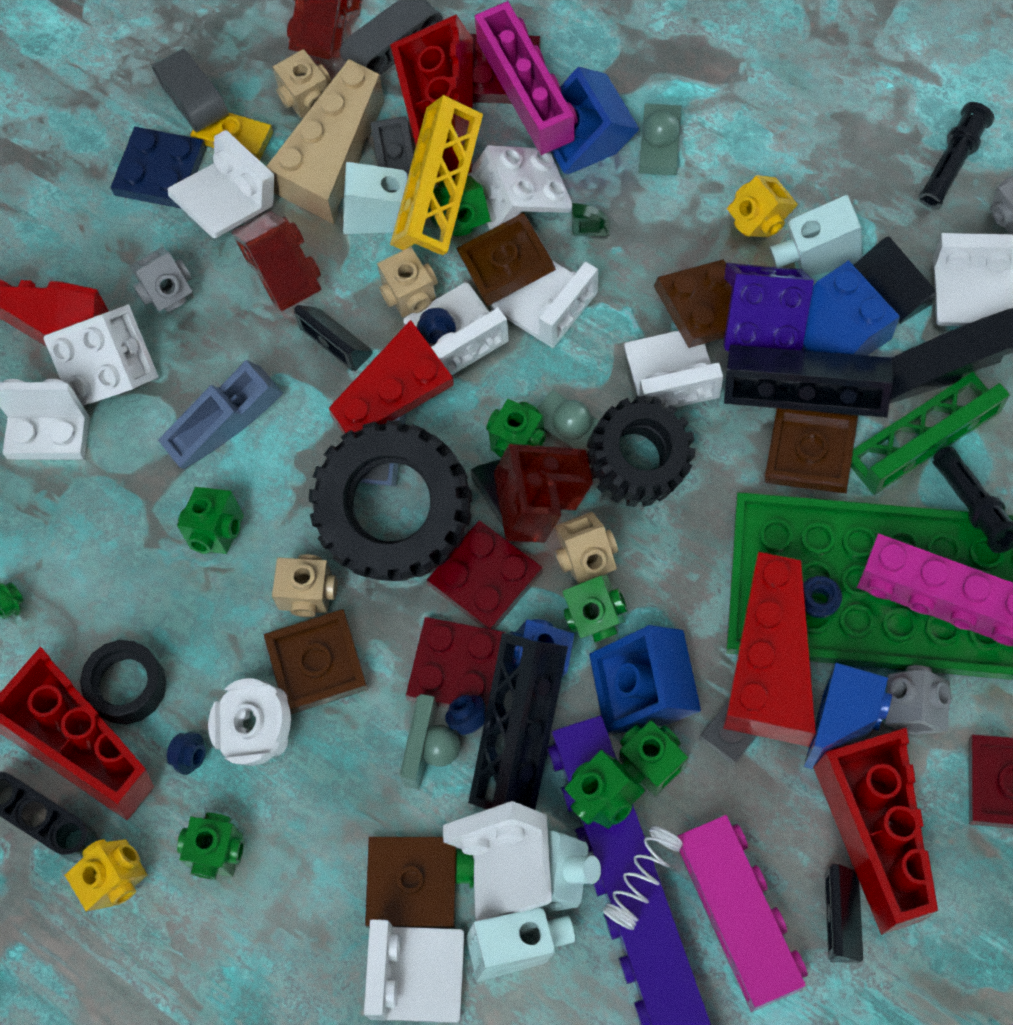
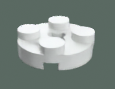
[208,678,291,766]

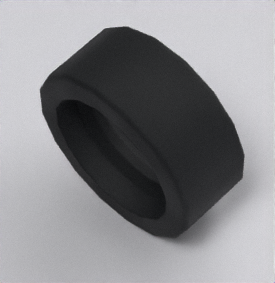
[80,640,166,725]

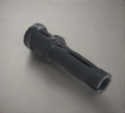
[919,102,995,209]
[932,447,1013,553]

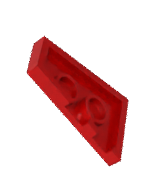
[329,320,454,434]

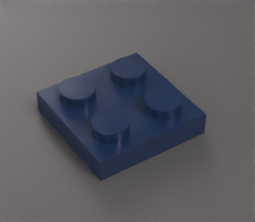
[110,126,206,209]

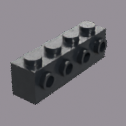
[724,345,893,418]

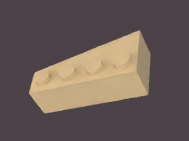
[266,59,384,224]

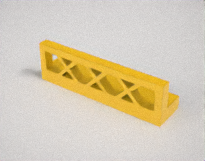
[390,95,483,256]

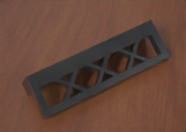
[468,633,568,810]

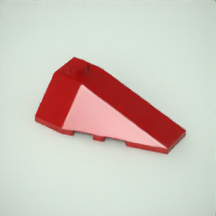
[0,279,109,347]

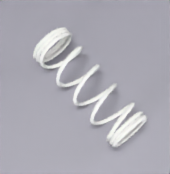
[603,825,683,930]

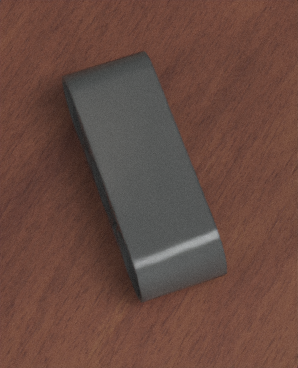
[340,0,443,75]
[151,48,229,133]

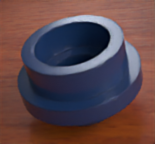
[417,308,456,344]
[803,576,842,618]
[445,695,486,735]
[167,732,206,775]

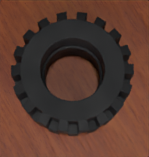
[585,396,695,507]

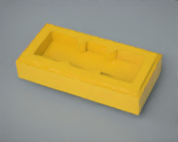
[190,113,274,161]

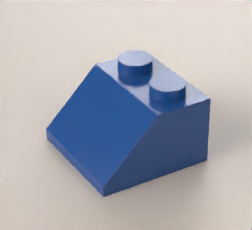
[551,66,640,175]
[802,260,900,356]
[589,625,701,735]
[804,663,892,769]

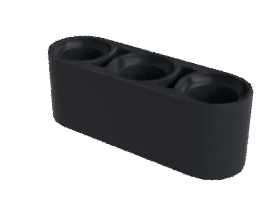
[0,772,98,863]

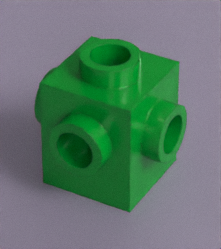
[428,176,491,236]
[486,398,547,467]
[177,487,244,554]
[562,575,628,642]
[619,720,688,797]
[564,750,646,829]
[177,812,245,880]

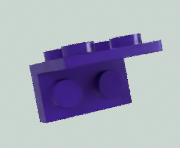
[723,263,814,351]

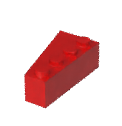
[390,14,473,186]
[723,552,816,747]
[0,646,154,821]
[813,727,938,935]

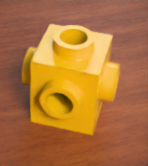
[726,175,798,237]
[64,839,148,912]

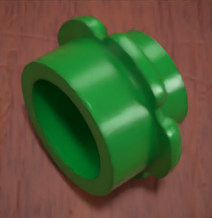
[0,582,24,619]
[456,848,474,889]

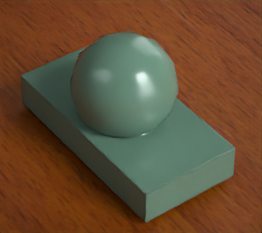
[639,103,682,175]
[537,389,599,466]
[399,694,461,790]

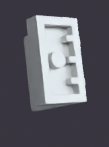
[168,130,274,238]
[468,145,572,230]
[933,233,1013,326]
[492,261,598,348]
[403,282,509,375]
[44,304,159,406]
[624,331,723,409]
[0,379,90,460]
[443,801,552,921]
[364,920,465,1023]

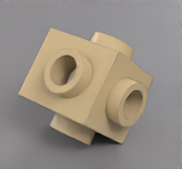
[272,49,331,118]
[377,247,438,318]
[554,512,618,584]
[272,554,338,617]

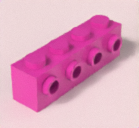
[474,1,578,155]
[857,533,1013,646]
[677,815,808,1012]

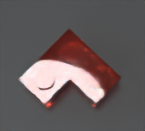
[287,0,362,60]
[231,211,322,312]
[494,444,593,543]

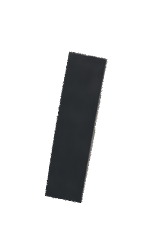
[890,308,1013,404]

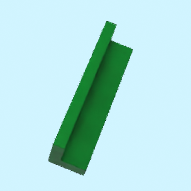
[851,372,1010,495]

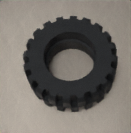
[308,420,473,581]

